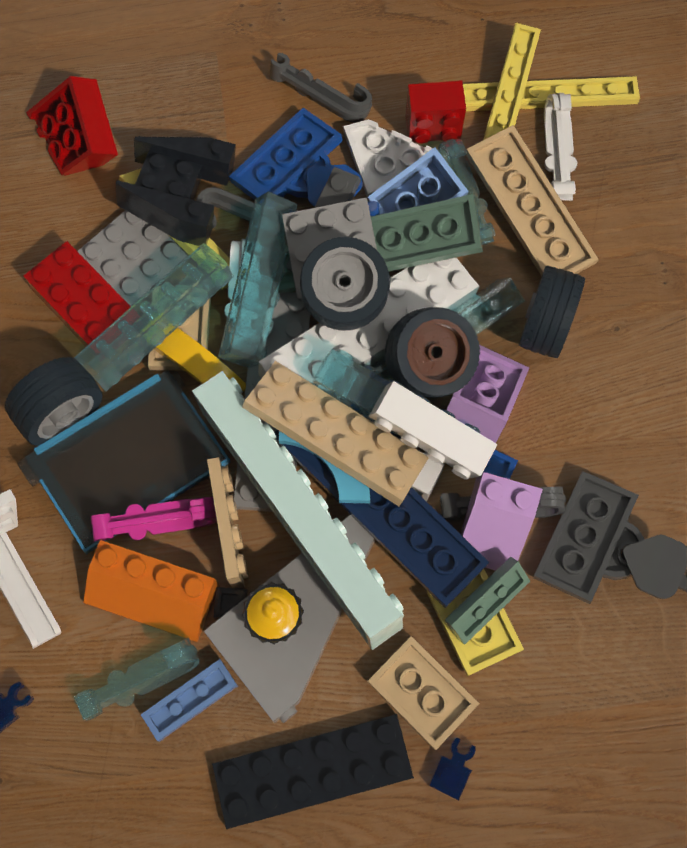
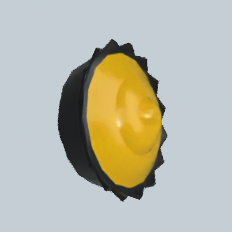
[242,582,304,644]

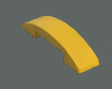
[140,316,246,394]

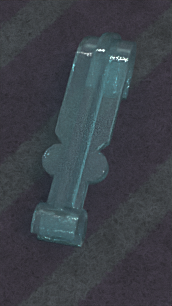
[438,138,496,245]
[74,638,200,721]

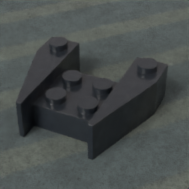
[116,136,236,248]

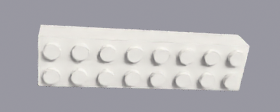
[258,258,479,394]

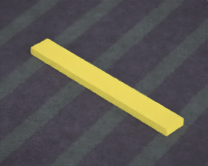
[463,76,640,111]

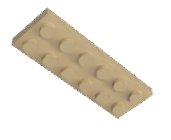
[465,125,599,276]
[242,361,429,506]

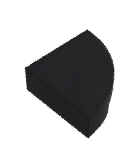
[213,587,248,619]

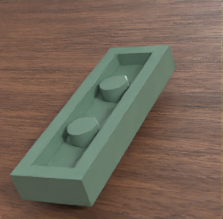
[445,557,530,645]

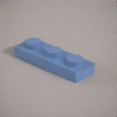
[141,659,238,742]

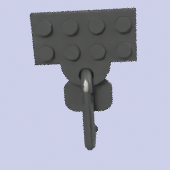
[534,471,687,604]

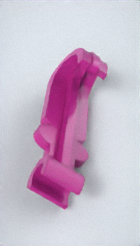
[91,496,217,542]

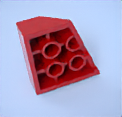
[26,76,118,176]

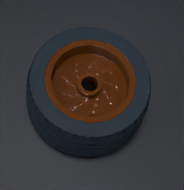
[385,307,480,398]

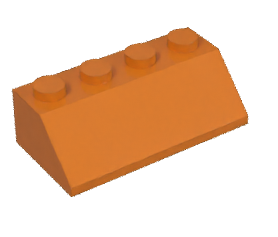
[83,540,219,643]

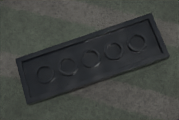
[212,714,414,829]

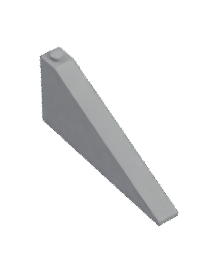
[204,515,376,723]

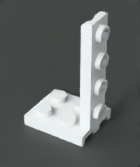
[0,489,61,649]

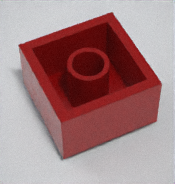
[405,80,466,144]

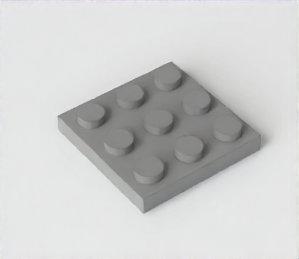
[282,197,377,301]
[78,210,192,309]

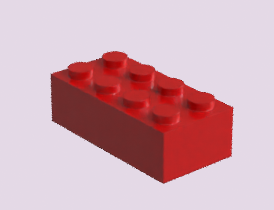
[23,241,145,365]

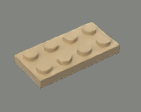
[207,457,249,589]

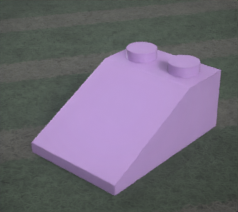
[445,345,529,443]
[461,472,543,571]

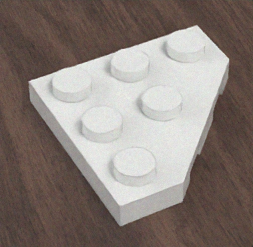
[343,119,433,197]

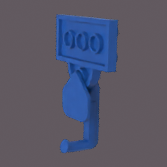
[229,108,380,216]

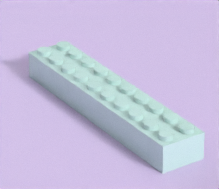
[192,371,404,650]

